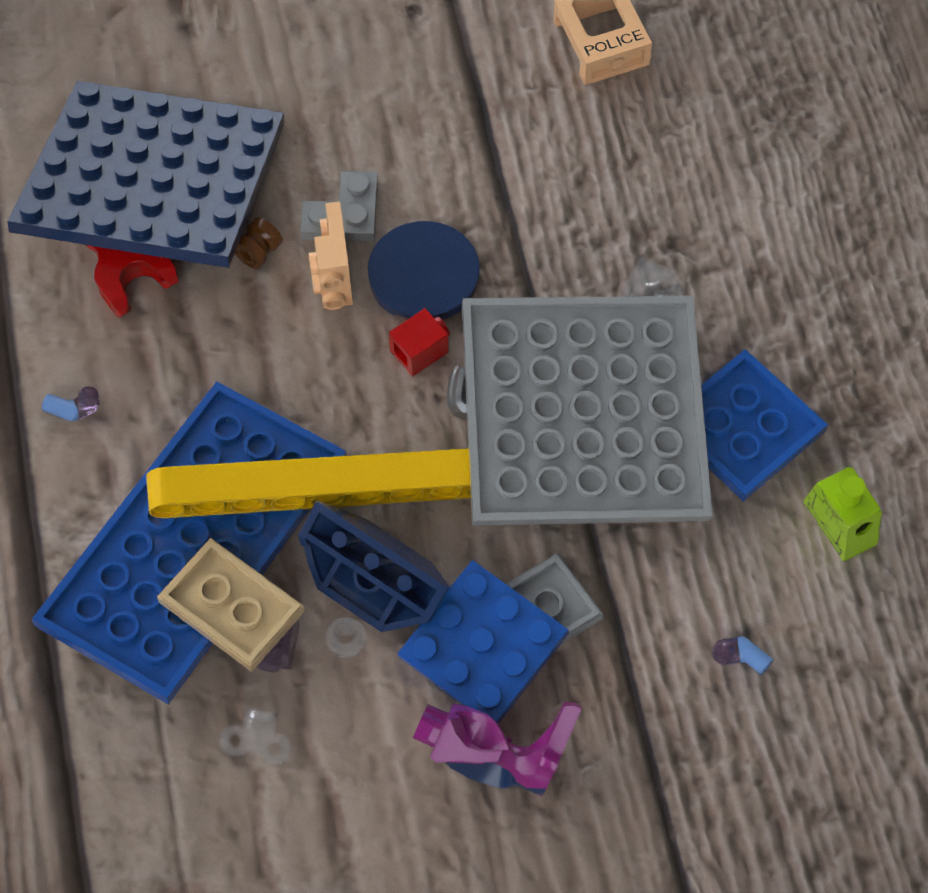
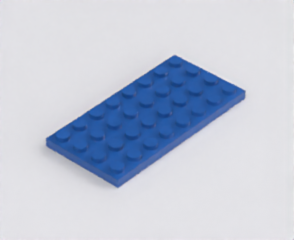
[32,381,347,705]

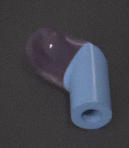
[42,386,100,421]
[712,636,774,675]

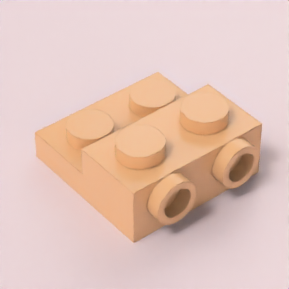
[308,202,353,310]

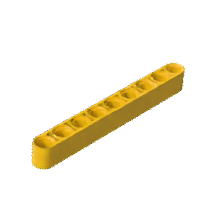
[146,448,471,518]

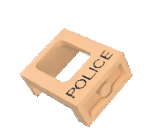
[554,0,652,85]

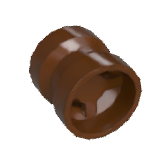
[234,217,283,269]

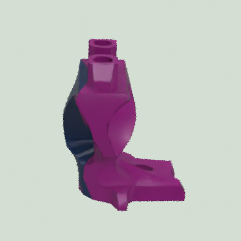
[413,702,582,797]

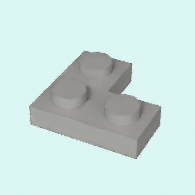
[300,171,378,241]

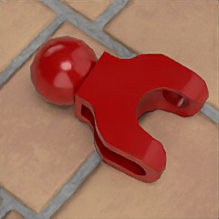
[85,245,179,318]

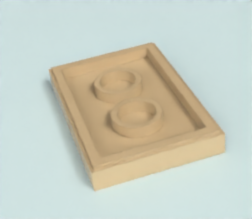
[157,538,305,672]

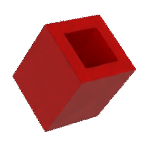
[388,308,450,377]

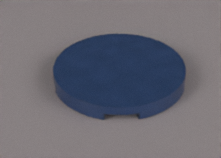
[368,221,479,320]

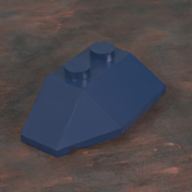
[298,501,450,633]

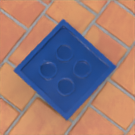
[701,349,828,502]
[397,560,569,725]

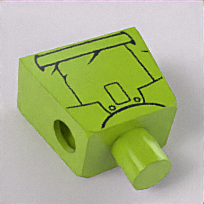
[803,467,882,562]

